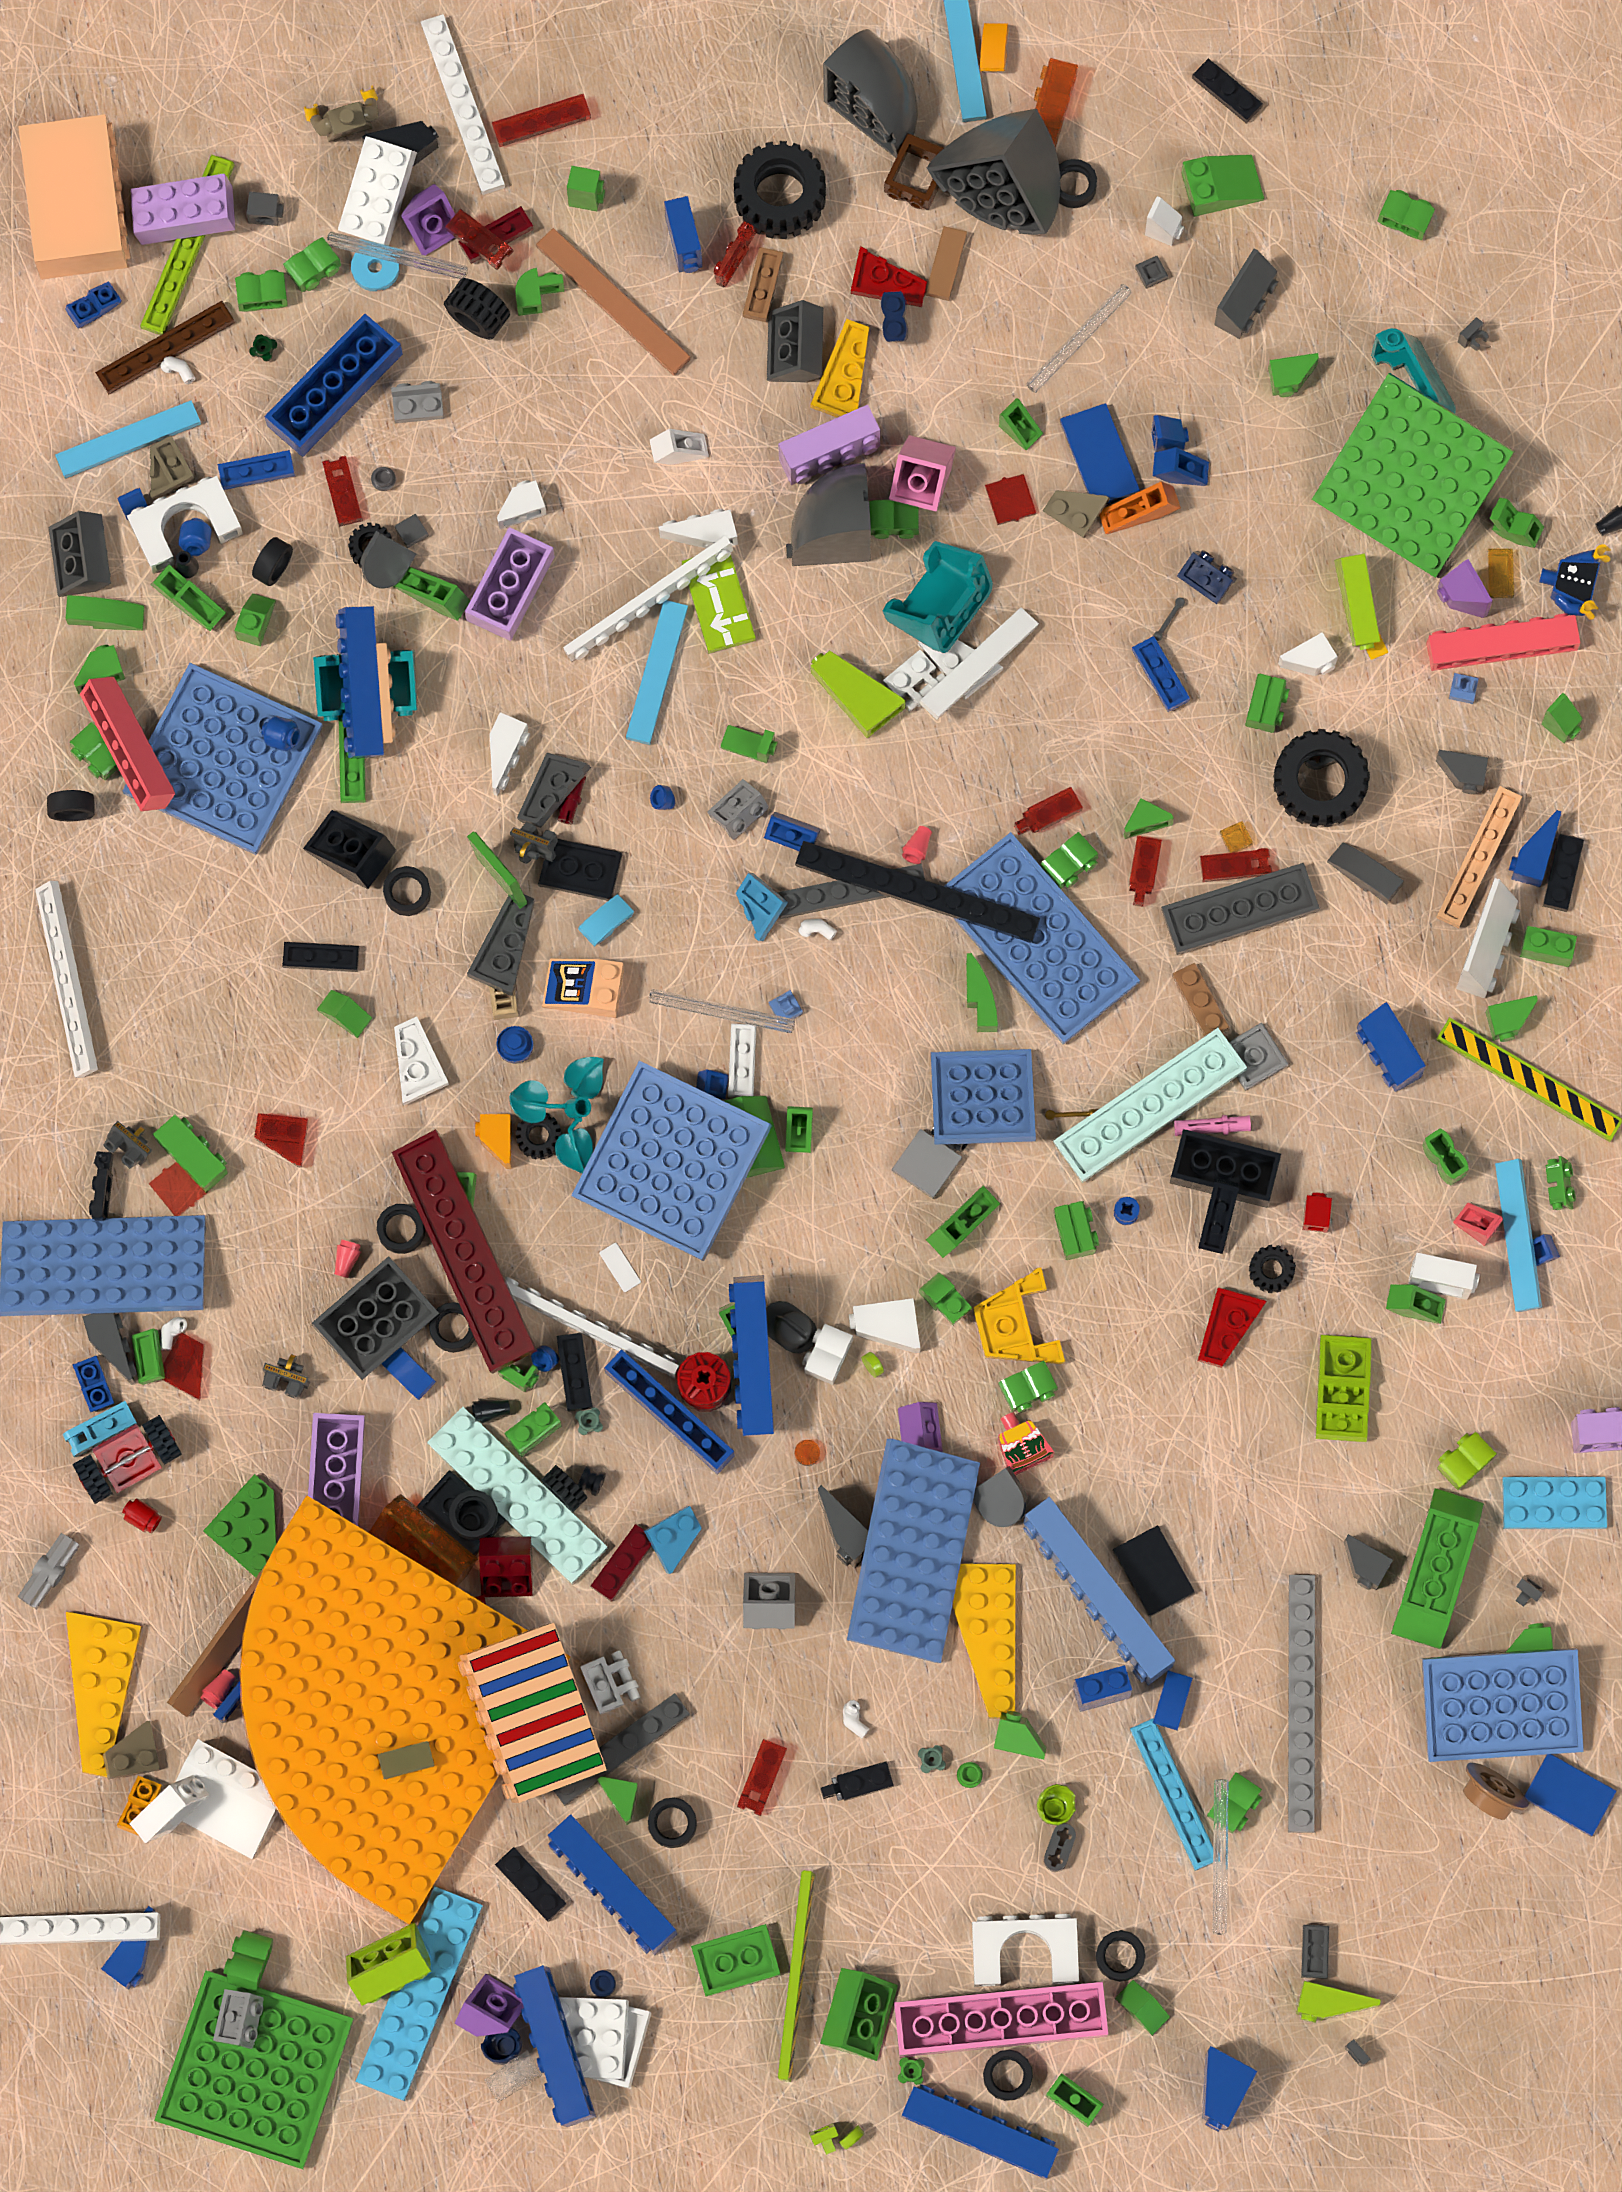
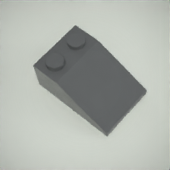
[818,1485,868,1568]

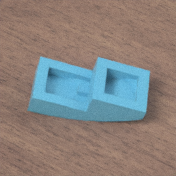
[578,894,634,947]

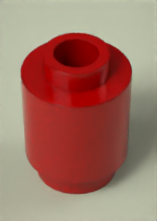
[122,1498,162,1534]

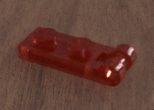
[445,209,514,270]
[322,455,363,527]
[1200,848,1272,882]
[737,1739,787,1816]

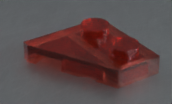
[254,1113,308,1168]
[160,1332,205,1401]

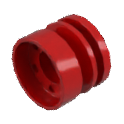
[677,1352,731,1412]

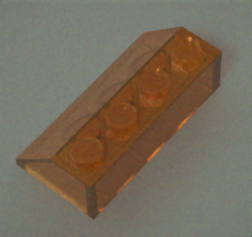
[369,1494,478,1587]

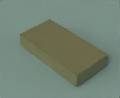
[377,1741,435,1780]

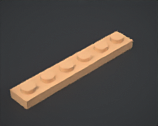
[1436,786,1522,928]

